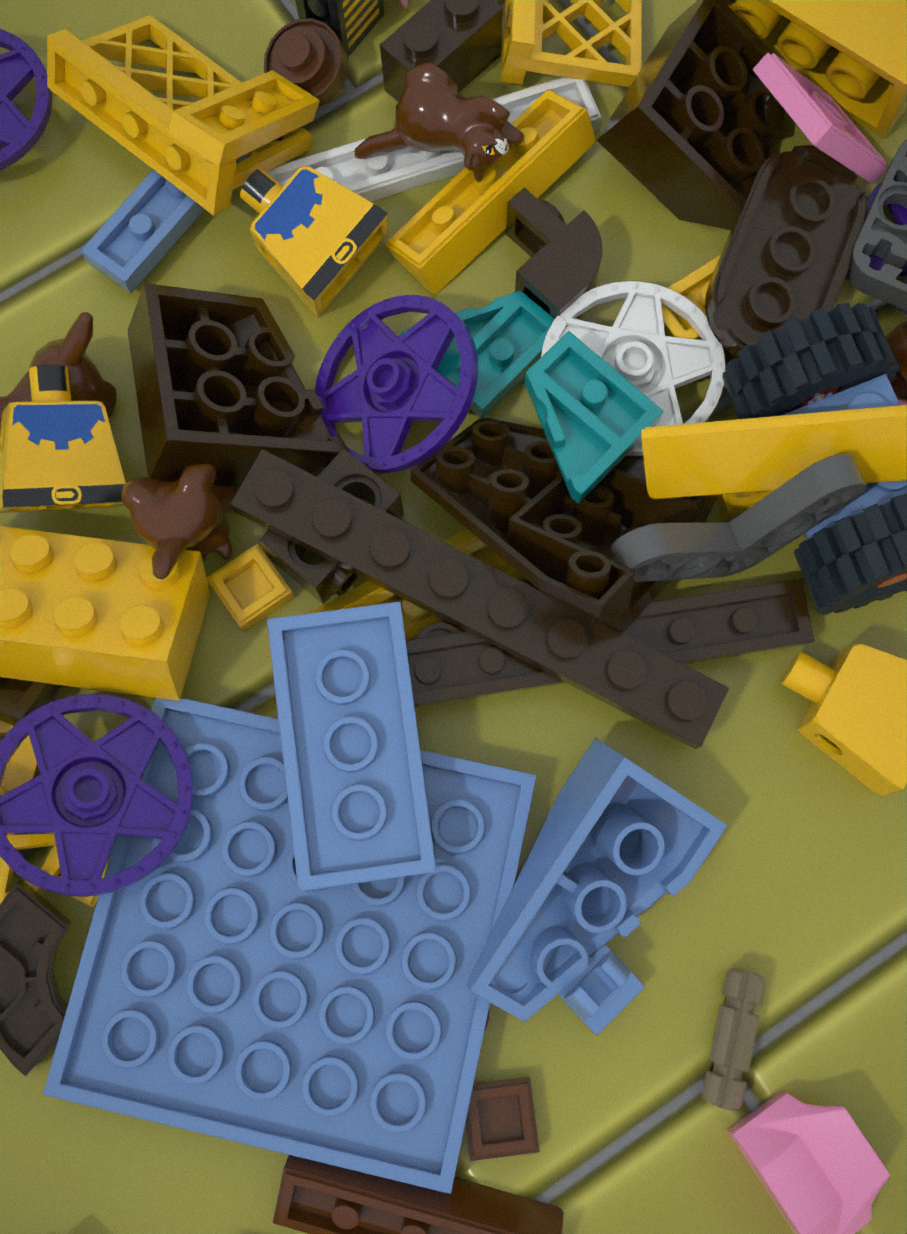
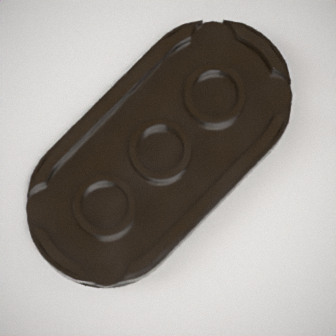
[705,145,868,358]

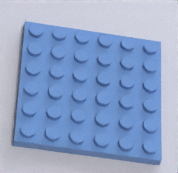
[43,698,536,1194]

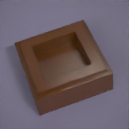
[466,1077,540,1161]

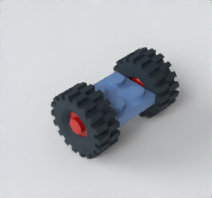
[722,303,907,615]

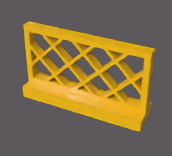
[500,0,642,87]
[47,15,313,216]

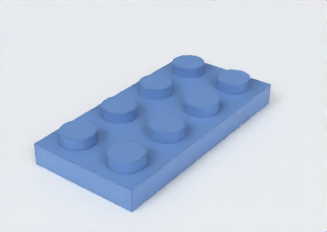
[267,602,436,892]

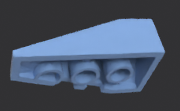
[466,737,728,1022]

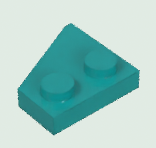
[398,291,555,419]
[524,331,664,504]

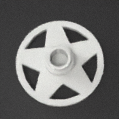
[541,281,725,456]

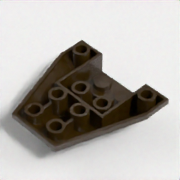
[410,417,719,632]

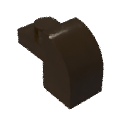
[506,187,602,319]

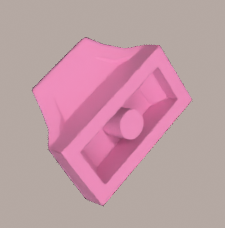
[727,1091,890,1234]

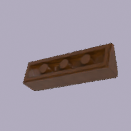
[273,1155,564,1234]

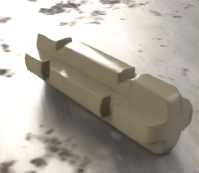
[702,968,766,1110]

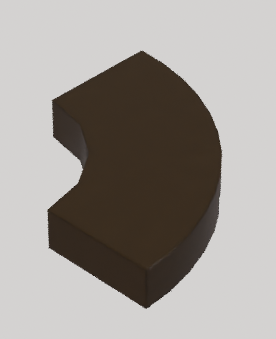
[0,879,72,1077]

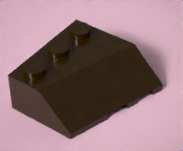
[596,0,784,230]
[128,283,349,487]

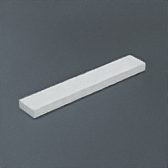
[266,77,602,202]

